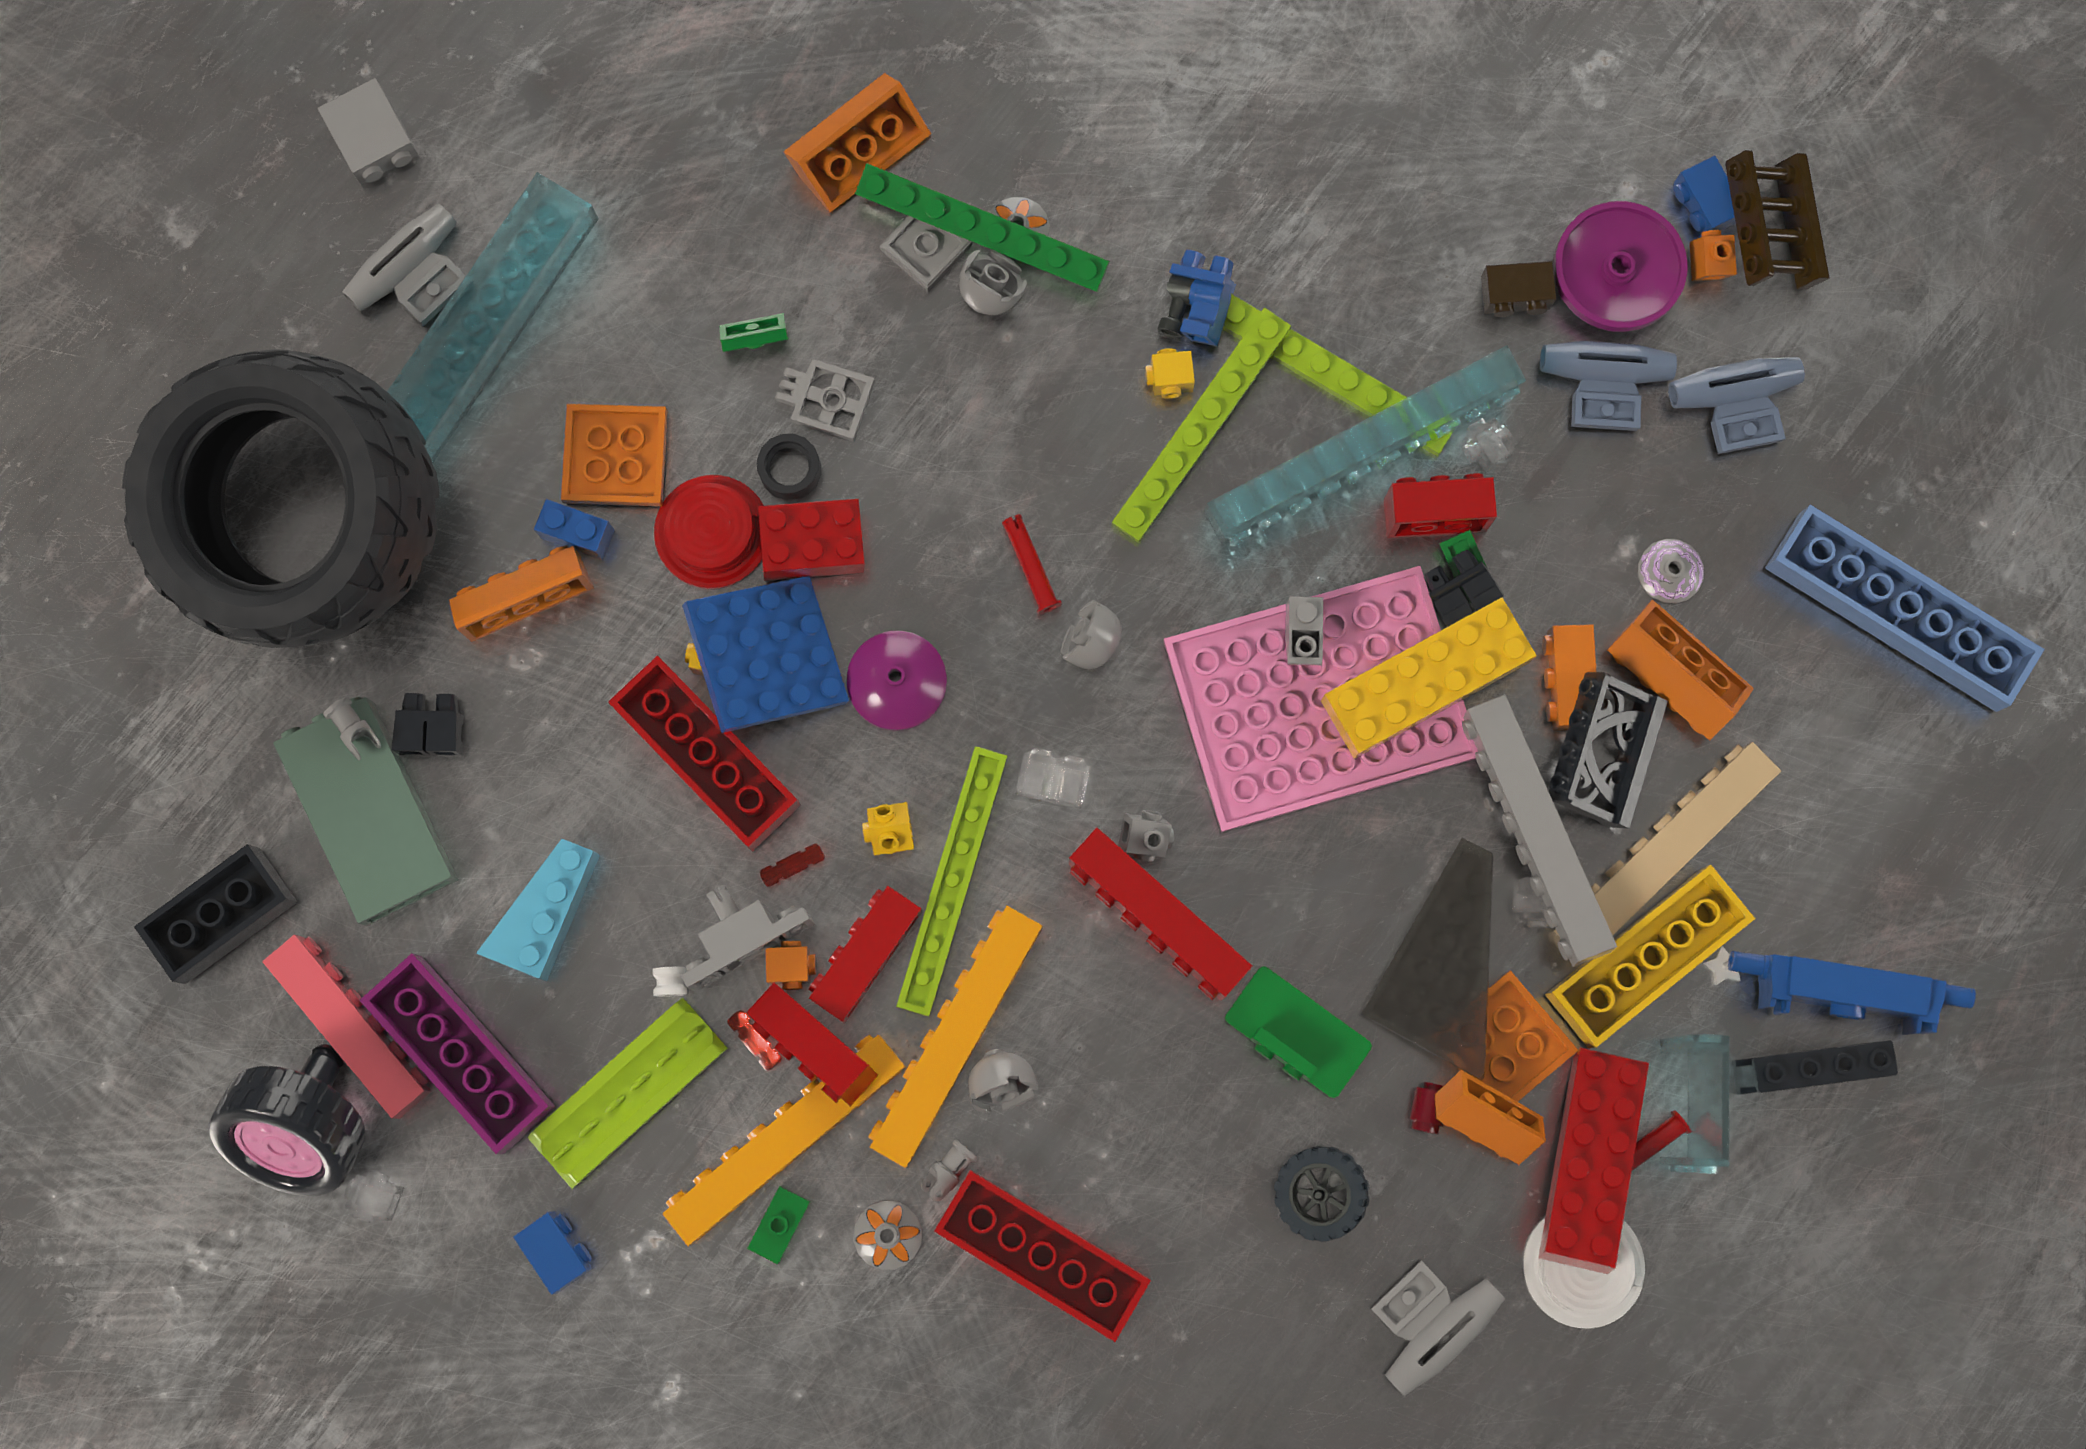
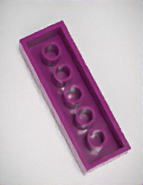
[359,953,556,1154]

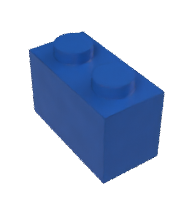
[1673,155,1736,232]
[534,499,615,561]
[513,1211,593,1295]

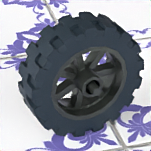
[1274,1146,1370,1242]

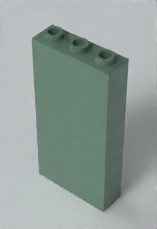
[273,696,459,926]

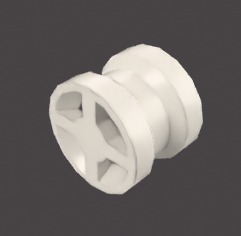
[653,967,688,997]

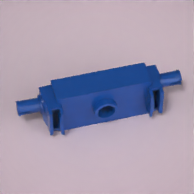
[1728,951,1976,1035]

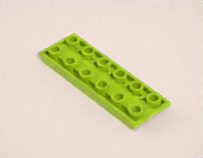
[527,998,729,1189]

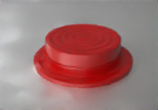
[654,475,764,589]

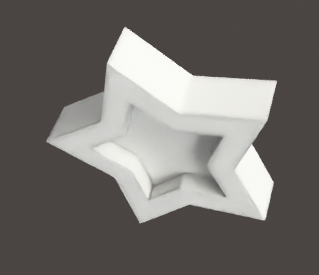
[1703,946,1741,985]

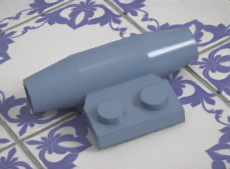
[1540,341,1677,431]
[1668,357,1805,454]

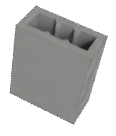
[317,78,419,185]

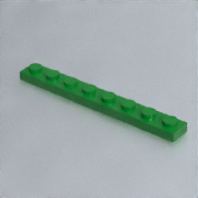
[855,163,1110,292]

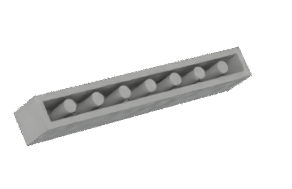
[1462,695,1617,967]

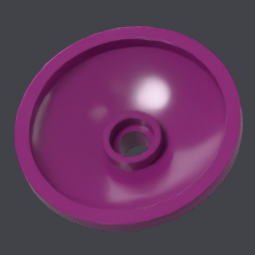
[846,631,947,731]

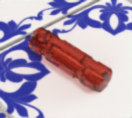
[760,843,825,887]
[727,1010,782,1071]

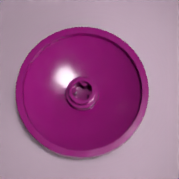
[1553,201,1688,332]

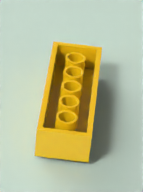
[1321,597,1537,759]
[1545,865,1756,1049]

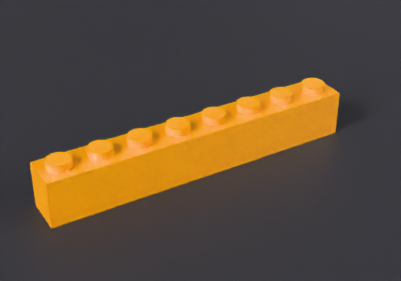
[868,906,1043,1168]
[662,1034,907,1246]

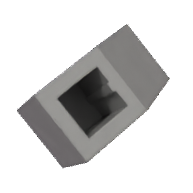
[1285,596,1323,666]

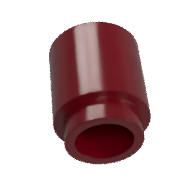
[1410,1082,1444,1135]

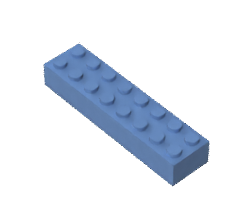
[1765,504,2045,712]

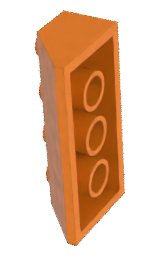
[783,73,931,213]
[449,545,595,642]
[1607,599,1754,741]

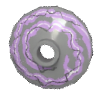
[1638,539,1704,604]

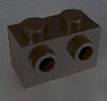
[1481,261,1556,317]

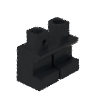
[1425,549,1504,627]
[392,693,464,756]

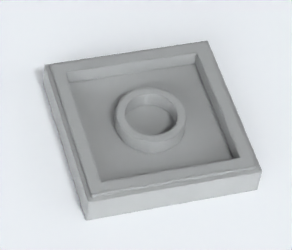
[879,216,972,291]

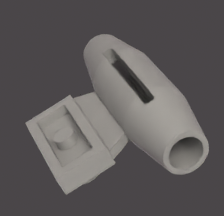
[342,204,470,326]
[1371,1260,1506,1396]

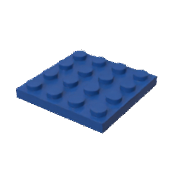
[682,576,849,733]

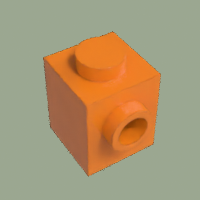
[1689,230,1737,281]
[766,941,817,990]

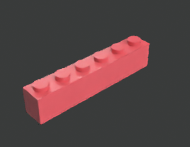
[262,934,432,1119]

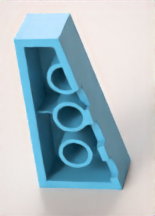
[476,839,600,981]

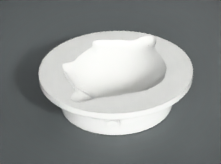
[1523,1218,1645,1329]

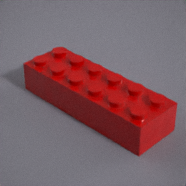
[608,655,801,852]
[1069,827,1253,1001]
[1538,1047,1649,1274]
[934,1170,1151,1342]

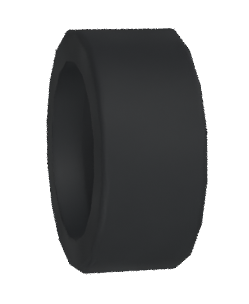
[757,433,821,500]

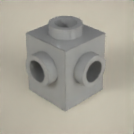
[1118,810,1174,861]

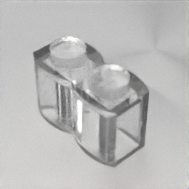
[1015,748,1091,809]

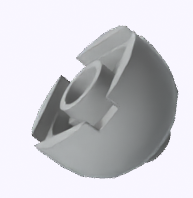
[958,250,1027,316]
[1060,600,1123,669]
[968,1049,1039,1113]

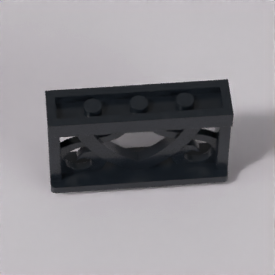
[1549,672,1668,829]
[1732,1040,1898,1095]

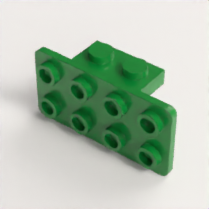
[1225,966,1372,1098]

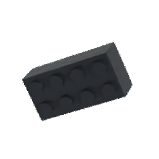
[134,844,298,984]

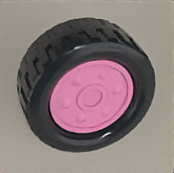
[209,1044,365,1196]

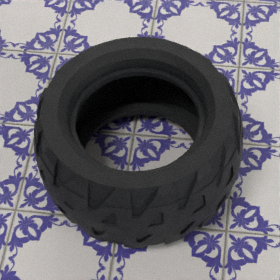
[122,349,439,648]

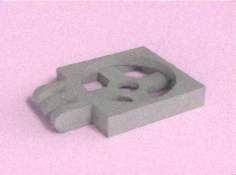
[775,359,875,442]

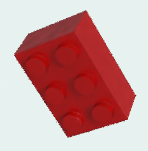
[1384,473,1497,538]
[758,499,865,581]

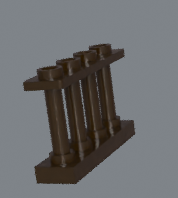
[1725,150,1830,290]

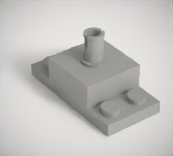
[680,885,815,991]

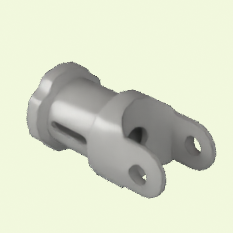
[323,697,381,760]
[921,1138,978,1201]

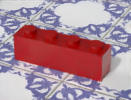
[808,886,923,1023]
[746,982,878,1107]

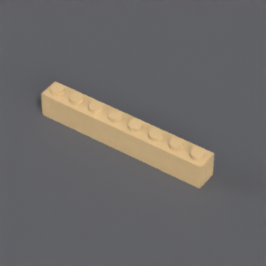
[1554,742,1781,936]

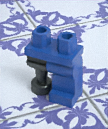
[1157,249,1236,347]

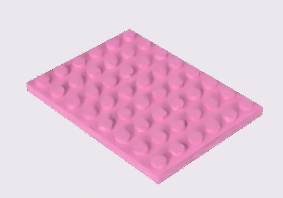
[1163,566,1478,833]

